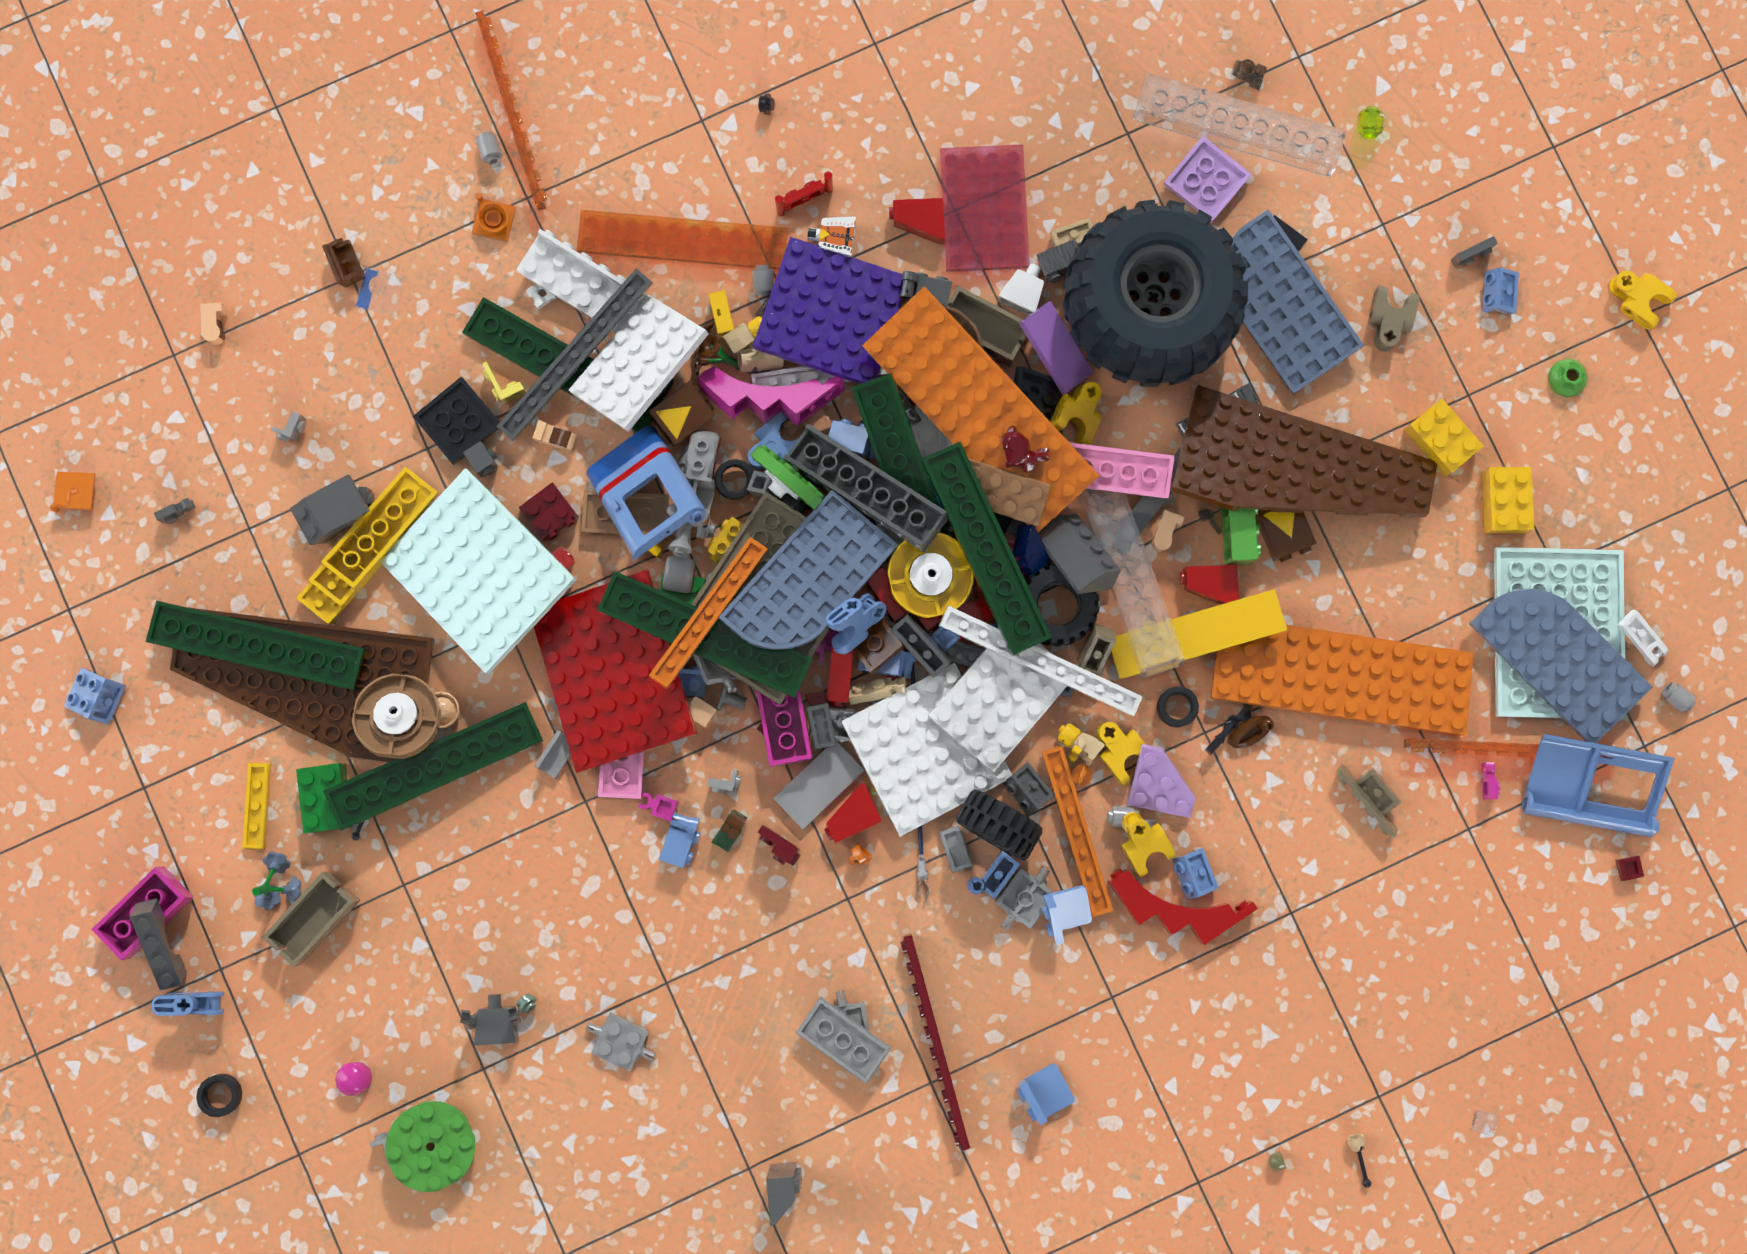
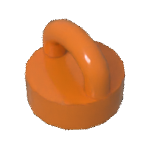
[1071,764,1093,786]
[849,844,872,865]

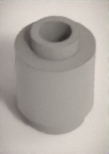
[476,131,502,165]
[752,265,774,296]
[1661,682,1696,713]
[1107,806,1139,828]

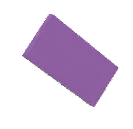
[1019,301,1094,395]

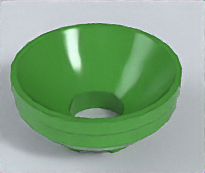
[1548,359,1588,397]

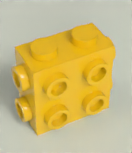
[707,517,744,564]

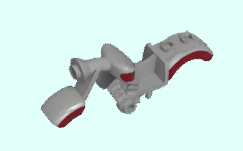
[662,430,721,593]

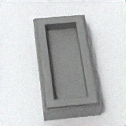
[938,825,973,873]

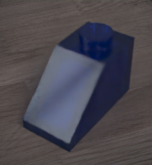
[1012,525,1050,575]

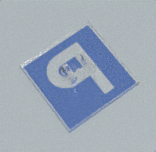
[354,267,406,317]

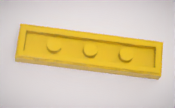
[242,763,271,849]

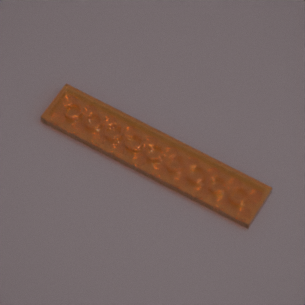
[577,210,789,270]

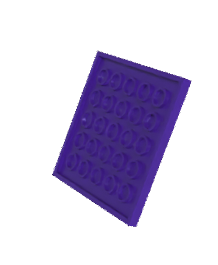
[752,237,903,384]

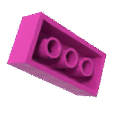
[756,689,813,767]
[91,866,193,960]

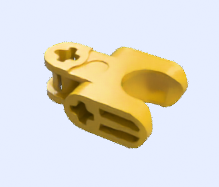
[1609,271,1677,330]
[1050,382,1102,445]
[1096,722,1145,787]
[1121,812,1177,878]

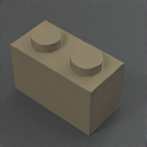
[1077,623,1116,676]

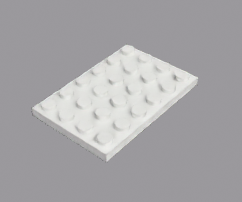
[569,294,708,432]
[928,643,1067,773]

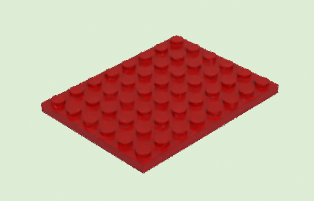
[534,570,697,773]

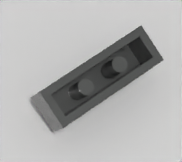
[891,613,952,678]

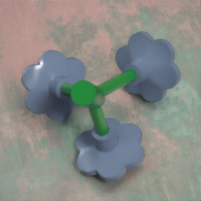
[252,852,301,910]

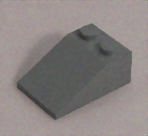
[290,475,370,545]

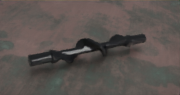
[1205,704,1254,755]

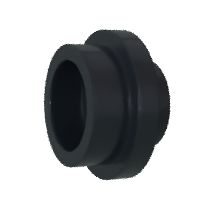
[758,93,775,115]

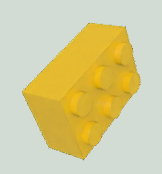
[1404,398,1484,477]
[1481,467,1535,534]

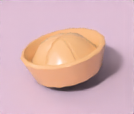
[435,692,459,729]

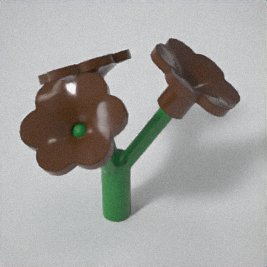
[694,321,740,375]

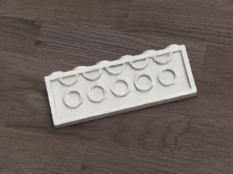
[516,229,648,334]

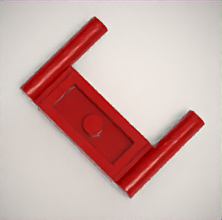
[775,171,833,216]

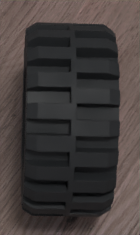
[1026,564,1100,647]
[956,789,1042,860]

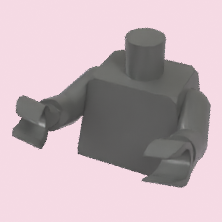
[460,994,521,1045]

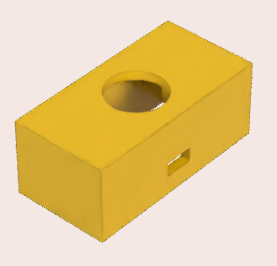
[709,290,734,339]

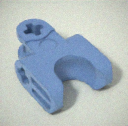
[748,412,800,470]
[826,593,886,654]
[151,991,224,1016]

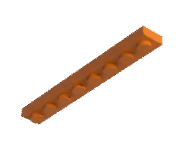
[649,537,768,689]
[1041,746,1113,917]

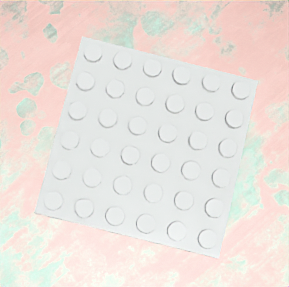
[841,663,1012,836]

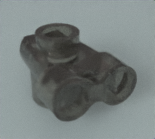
[1231,59,1267,90]

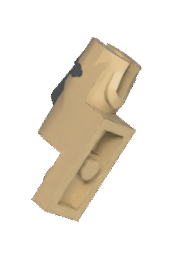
[737,348,784,374]

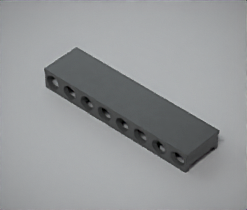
[783,424,948,553]

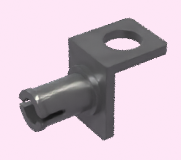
[717,682,748,711]

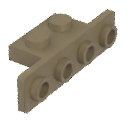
[1337,764,1401,838]

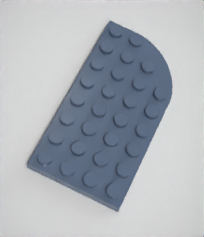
[1231,210,1365,394]
[719,490,898,650]
[1468,589,1653,743]

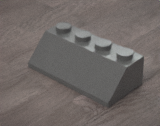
[1034,513,1121,594]
[766,1162,802,1226]

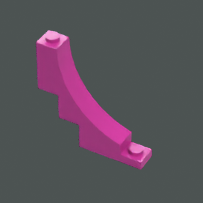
[698,365,845,426]

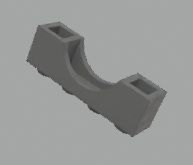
[130,899,187,990]

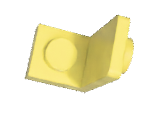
[482,361,526,404]

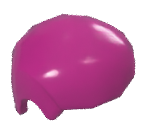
[335,1062,372,1096]

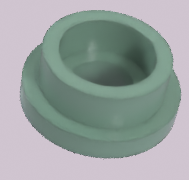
[516,993,537,1014]

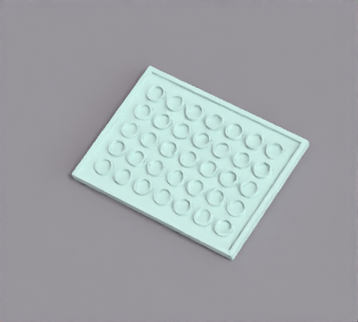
[381,468,577,675]
[1494,547,1626,720]

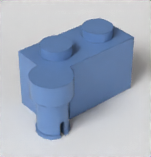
[828,419,877,461]
[858,650,916,679]
[659,812,701,868]
[967,851,1020,899]

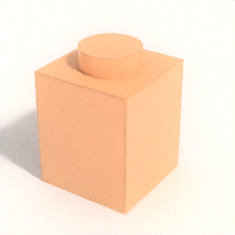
[688,696,718,729]

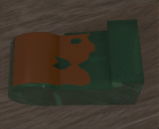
[711,809,748,852]

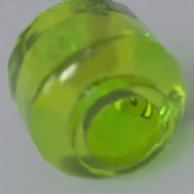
[1356,106,1385,139]

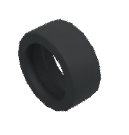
[714,459,753,500]
[1157,686,1199,727]
[196,1073,243,1117]

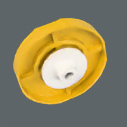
[887,533,974,618]

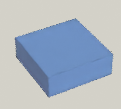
[931,627,961,652]

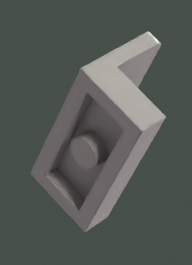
[534,730,571,779]

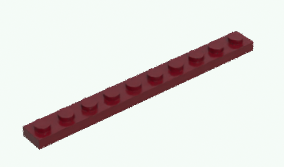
[900,934,970,1151]

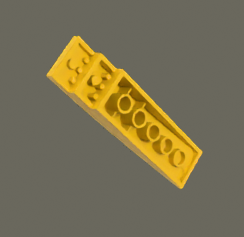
[296,466,438,625]
[1111,589,1287,679]

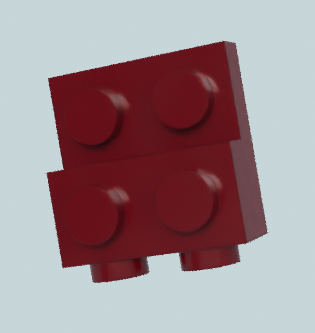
[519,482,579,541]
[757,825,801,866]

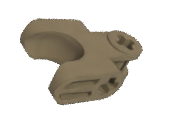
[1368,285,1420,352]

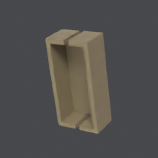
[947,286,1027,367]
[262,872,360,967]

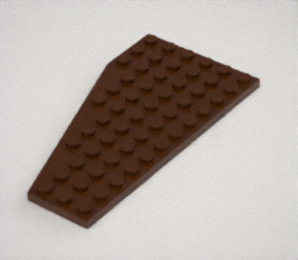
[1170,385,1437,517]
[170,607,434,762]

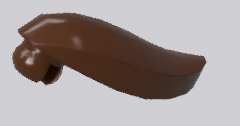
[1228,715,1274,748]

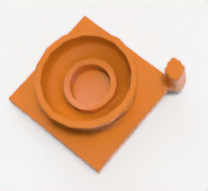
[472,193,516,242]
[50,471,96,513]

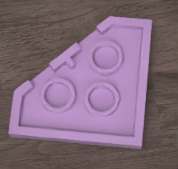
[1127,744,1196,818]

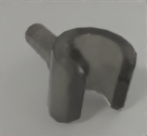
[1198,509,1222,534]

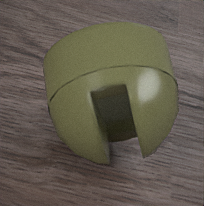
[1269,1151,1286,1171]

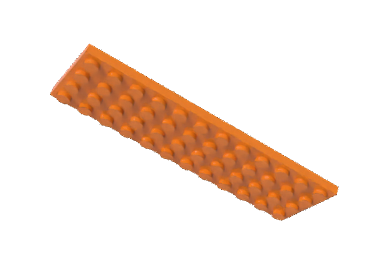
[862,286,1100,534]
[1210,625,1474,737]

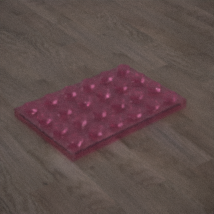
[940,145,1030,272]

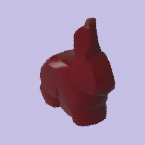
[1002,425,1050,473]

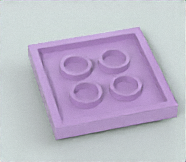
[1163,136,1251,223]

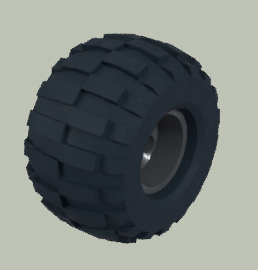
[1063,199,1248,387]

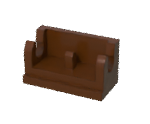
[322,238,366,287]

